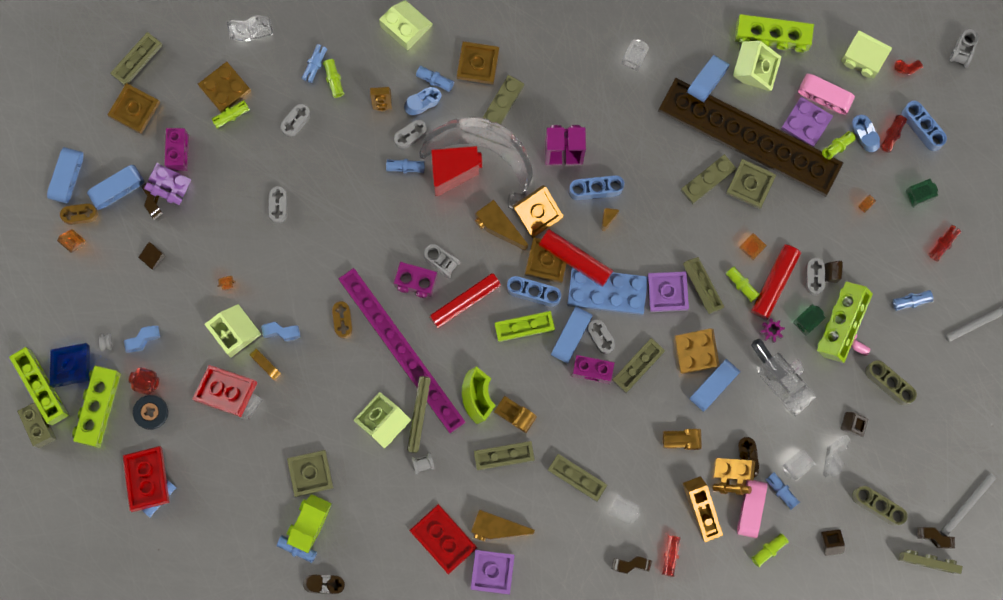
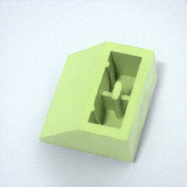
[204,304,262,358]

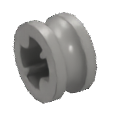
[99,333,113,351]

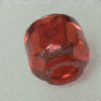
[129,367,159,395]

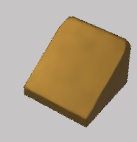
[602,208,619,231]

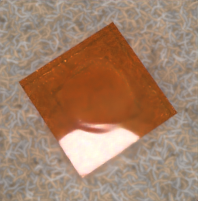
[57,229,86,253]
[739,233,767,260]

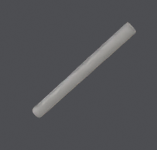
[945,307,1003,342]
[940,474,996,536]

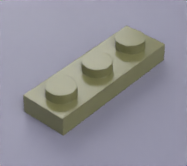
[110,32,163,86]
[480,75,524,132]
[681,154,737,205]
[683,257,725,314]
[612,338,665,393]
[474,441,535,471]
[547,454,607,502]
[898,550,963,574]

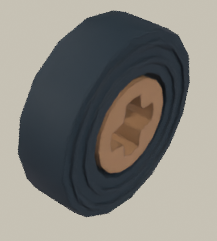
[133,395,168,430]

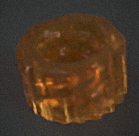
[858,195,876,213]

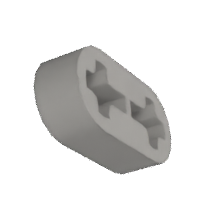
[281,104,310,137]
[394,120,427,149]
[269,186,287,224]
[806,258,825,295]
[588,320,615,354]

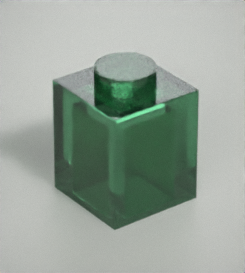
[905,178,938,208]
[793,304,826,336]

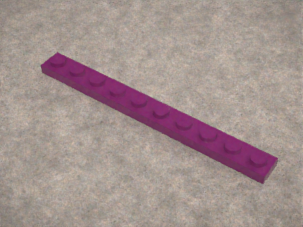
[338,268,466,434]

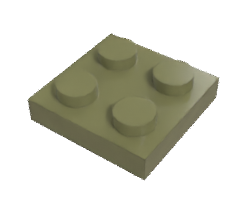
[726,159,776,209]
[287,450,334,497]

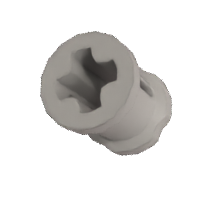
[412,453,435,474]

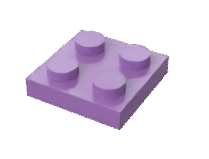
[781,97,833,147]
[648,272,689,312]
[471,550,515,595]

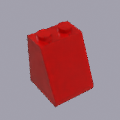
[431,146,482,196]

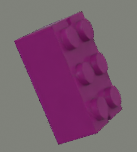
[545,125,586,165]

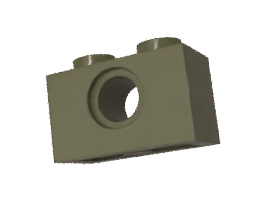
[17,402,57,448]

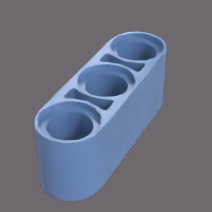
[687,55,730,102]
[902,101,947,151]
[47,147,84,204]
[87,165,144,210]
[569,176,624,200]
[507,276,561,307]
[551,307,593,364]
[690,359,741,412]

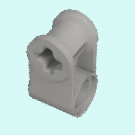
[949,29,979,68]
[424,245,461,278]

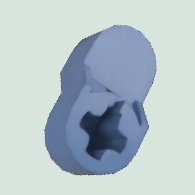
[404,87,442,115]
[852,115,880,152]
[261,322,301,341]
[124,326,160,353]

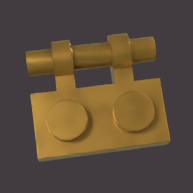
[712,458,755,495]

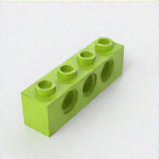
[735,14,814,53]
[817,282,873,363]
[9,347,70,426]
[72,366,121,448]

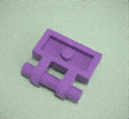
[144,163,191,205]

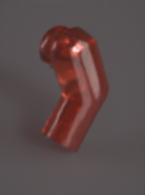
[894,60,923,76]

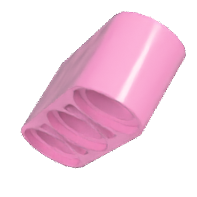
[798,74,855,115]
[737,480,767,539]

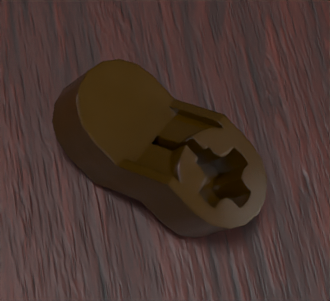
[141,181,163,220]
[738,437,759,478]
[917,527,955,549]
[611,556,652,574]
[303,574,345,594]

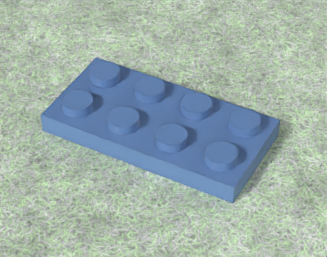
[567,268,648,315]

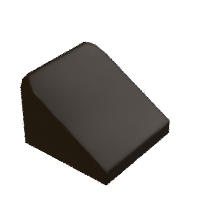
[138,242,165,270]
[825,260,843,283]
[841,412,869,437]
[821,529,845,556]

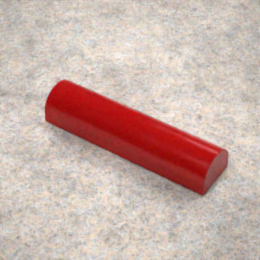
[539,229,614,287]
[750,244,801,320]
[429,273,501,328]

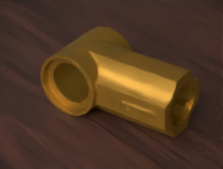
[663,429,702,450]

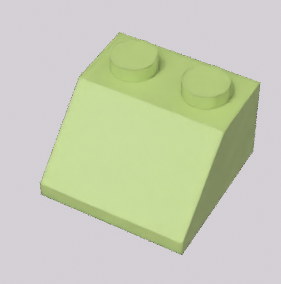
[379,0,433,51]
[841,30,892,78]
[733,41,781,91]
[353,392,411,449]

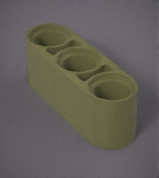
[865,360,917,405]
[852,486,908,526]

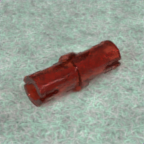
[880,115,907,153]
[928,225,961,262]
[662,535,681,577]

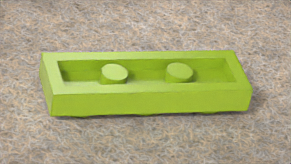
[494,311,555,342]

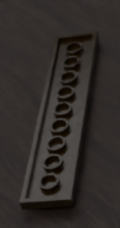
[658,78,844,197]

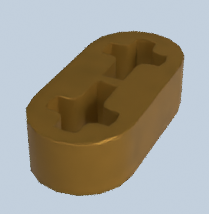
[60,203,98,225]
[332,301,352,338]
[249,349,281,380]

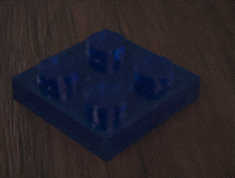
[50,343,90,388]

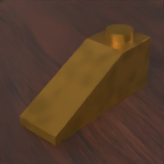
[475,200,528,250]
[683,476,723,542]
[471,510,535,542]

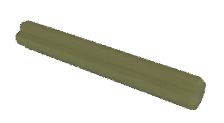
[407,376,431,453]

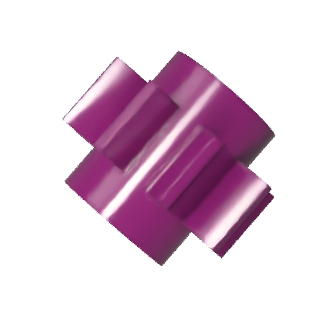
[760,318,785,343]

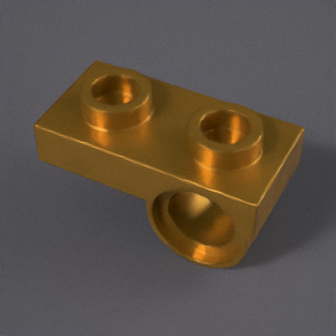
[370,87,392,111]
[494,396,537,433]

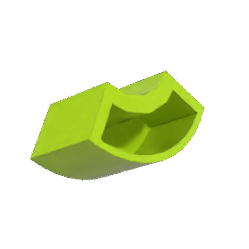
[462,366,496,424]
[287,494,332,553]

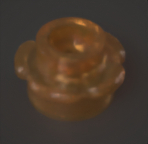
[217,276,236,290]

